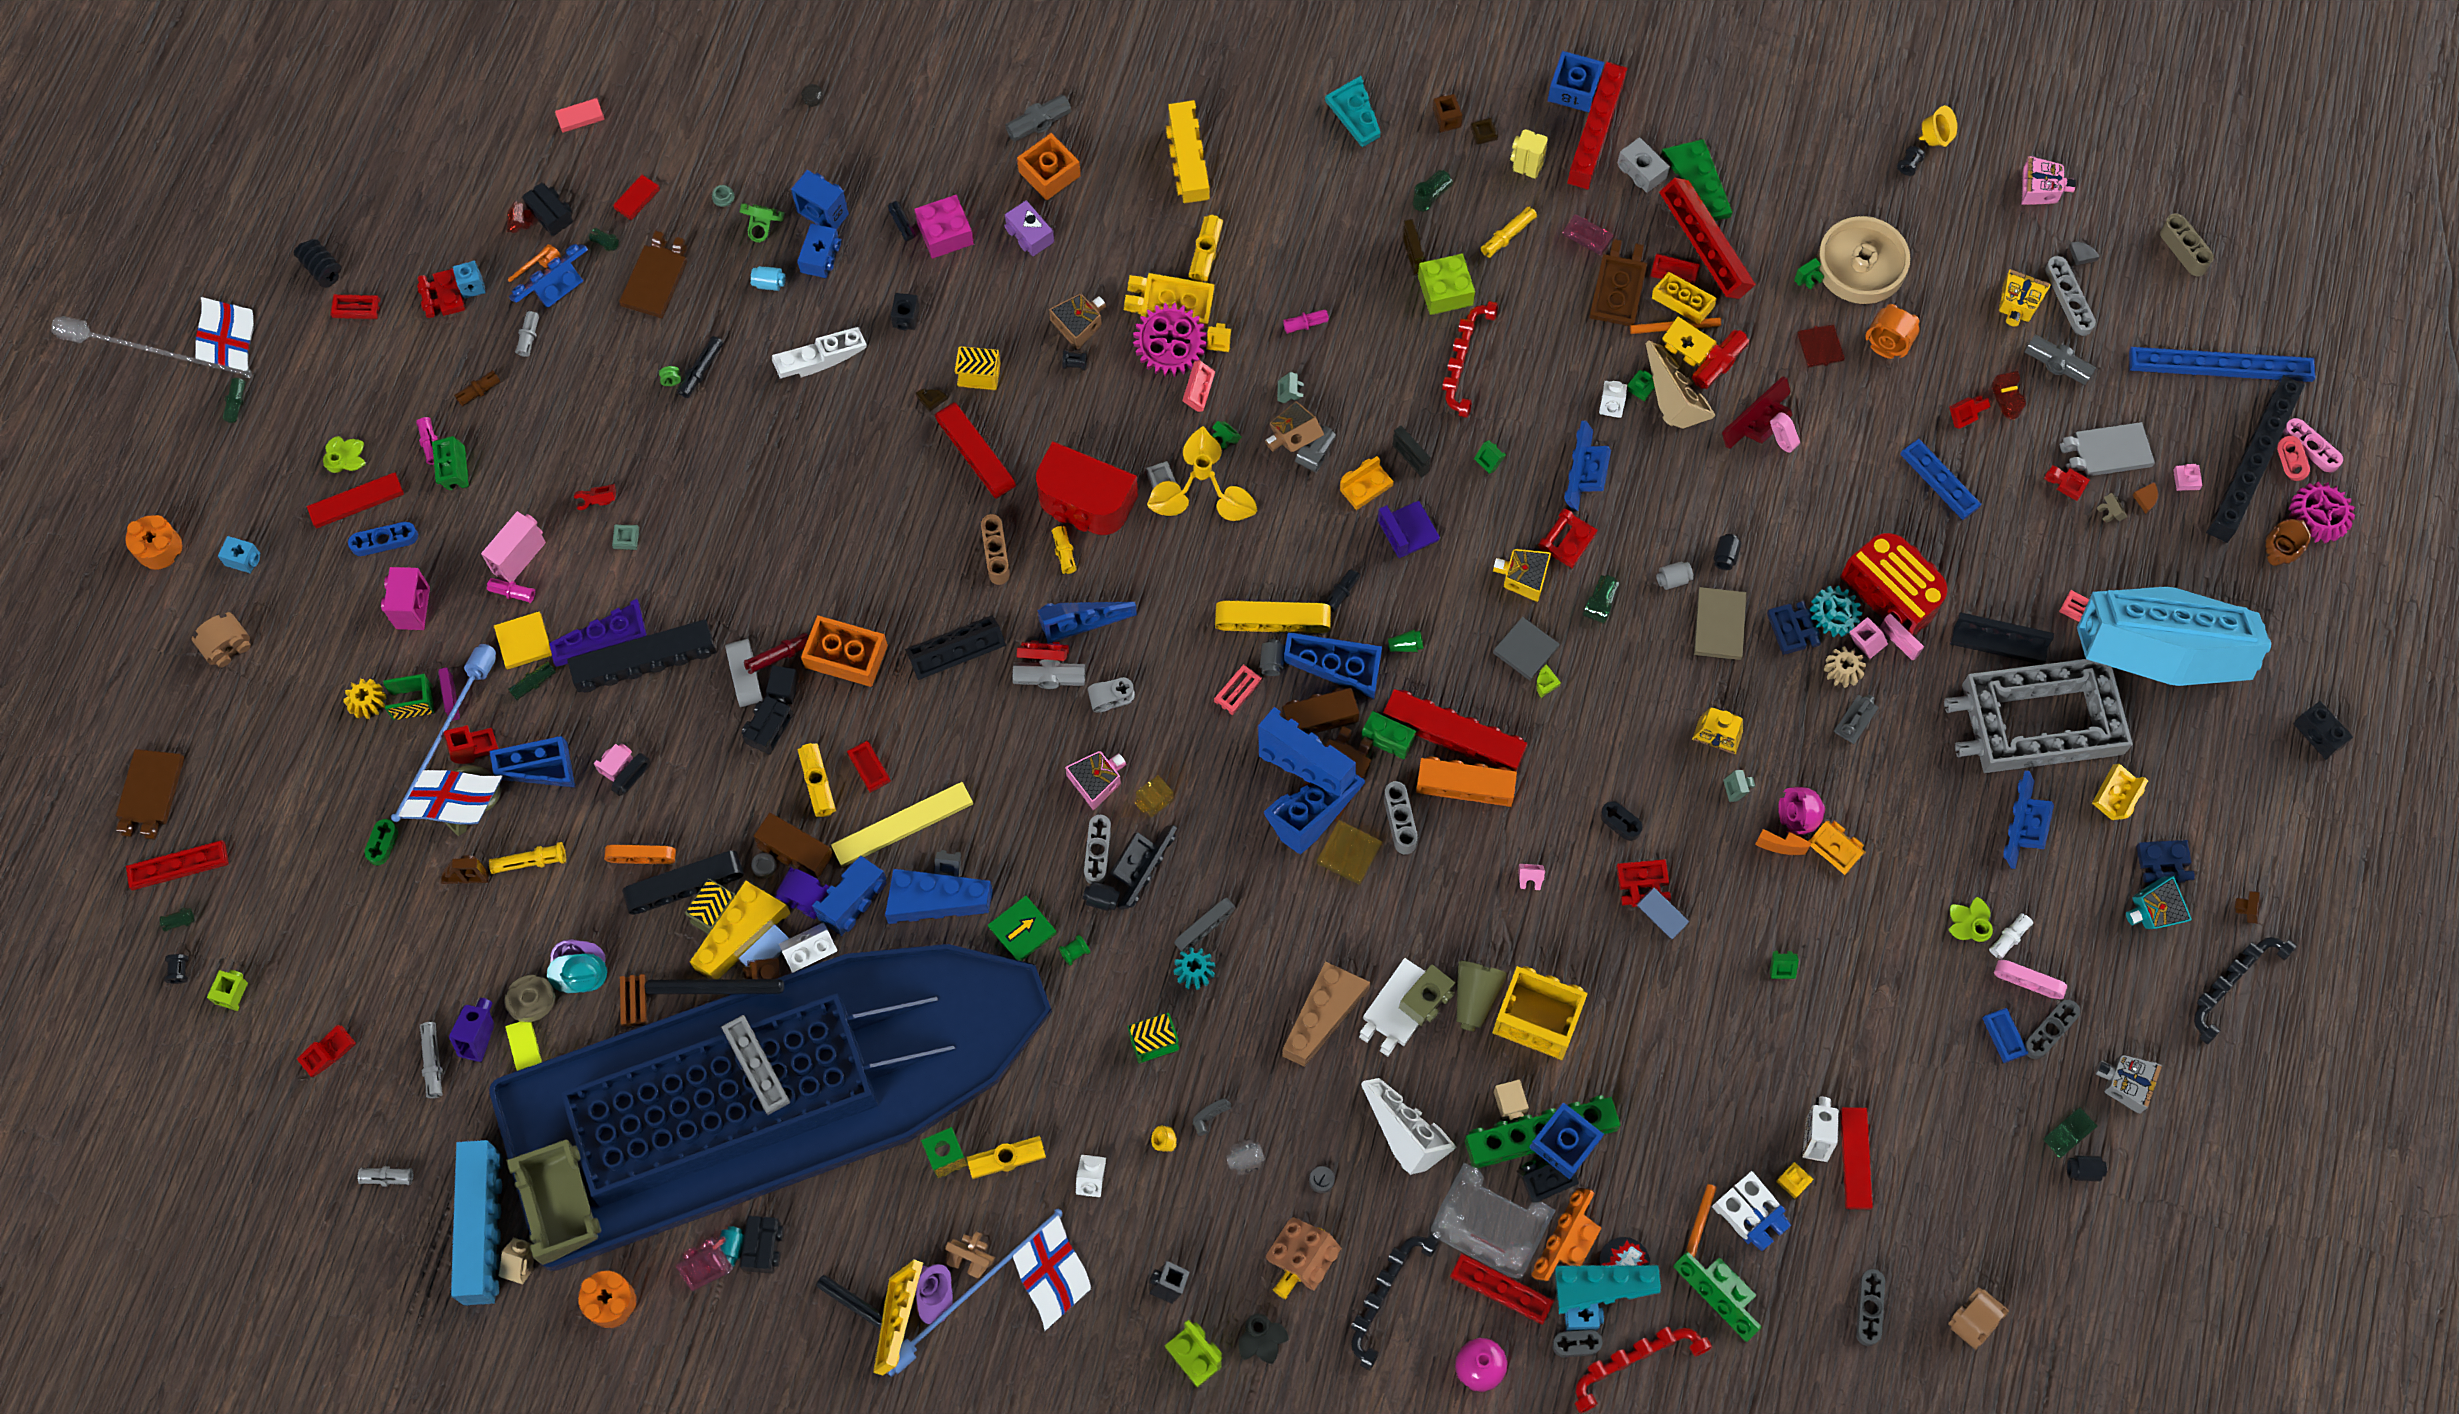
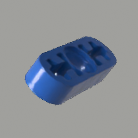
[348,522,418,556]

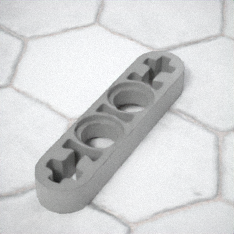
[2045,256,2096,336]

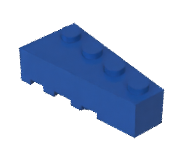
[1284,632,1382,699]
[885,869,993,924]

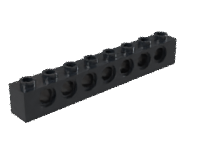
[2206,375,2305,543]

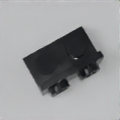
[1517,1159,1579,1204]

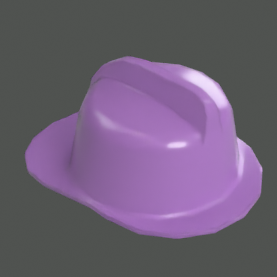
[914,1264,953,1324]

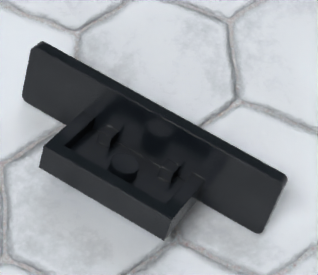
[1110,825,1177,910]

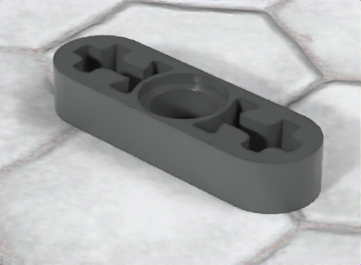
[1174,898,1236,952]
[2024,1000,2080,1059]
[1856,1269,1885,1346]

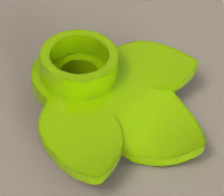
[323,436,366,473]
[1948,897,1993,942]

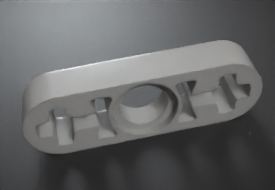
[1084,815,1111,884]

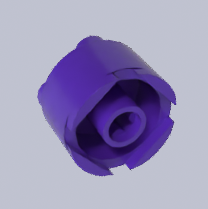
[775,867,829,920]

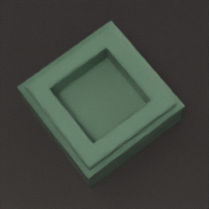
[612,525,639,550]

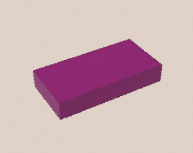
[438,667,460,721]

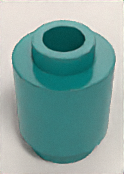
[715,1226,745,1266]

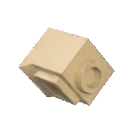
[499,1238,534,1284]

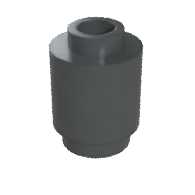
[1260,639,1285,676]

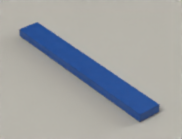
[2129,347,2315,382]

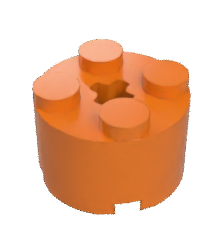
[1866,304,1920,359]
[125,515,182,570]
[578,1271,636,1328]

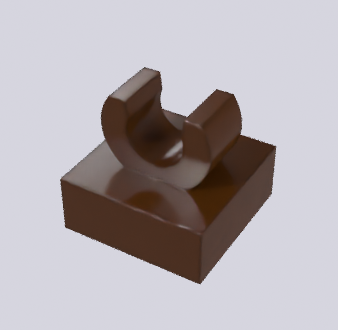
[2235,891,2261,924]

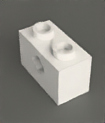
[779,922,837,973]

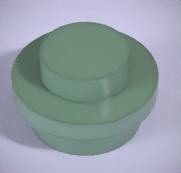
[712,185,734,207]

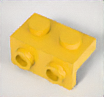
[2092,764,2148,820]

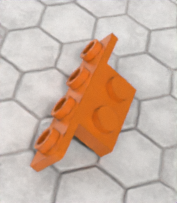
[1531,1188,1601,1281]

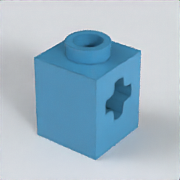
[453,261,486,299]
[218,536,260,573]
[1565,1303,1604,1332]

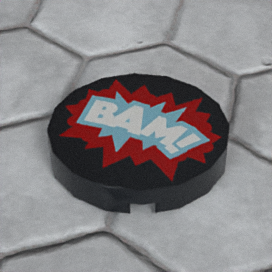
[1599,1237,1650,1266]

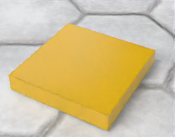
[494,611,552,670]

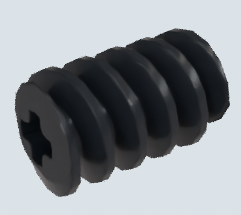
[293,239,341,288]

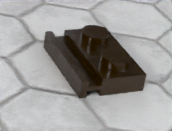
[1402,219,1426,275]

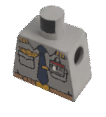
[2095,1055,2162,1114]

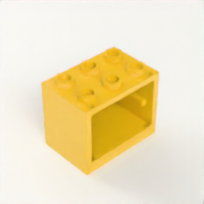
[1492,966,1588,1060]

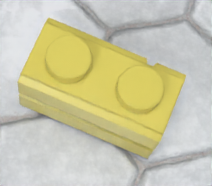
[1510,129,1548,178]

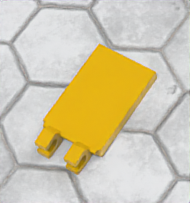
[1124,273,1215,328]

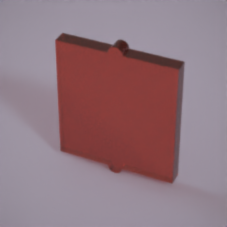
[1797,324,1845,368]

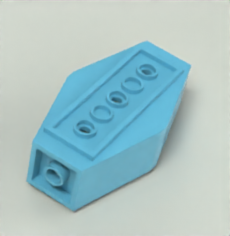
[2077,587,2271,686]

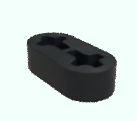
[1600,801,1643,841]

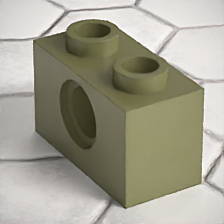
[1399,964,1455,1026]

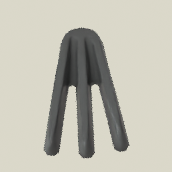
[1193,1099,1232,1136]

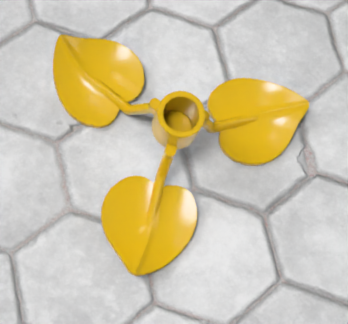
[1147,426,1257,521]

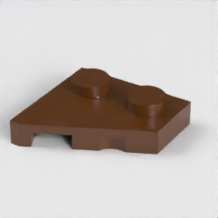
[441,855,489,884]

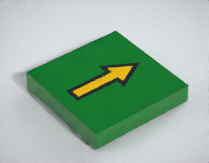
[988,895,1057,961]

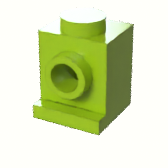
[207,970,248,1011]

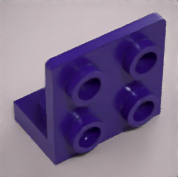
[1377,501,1440,558]

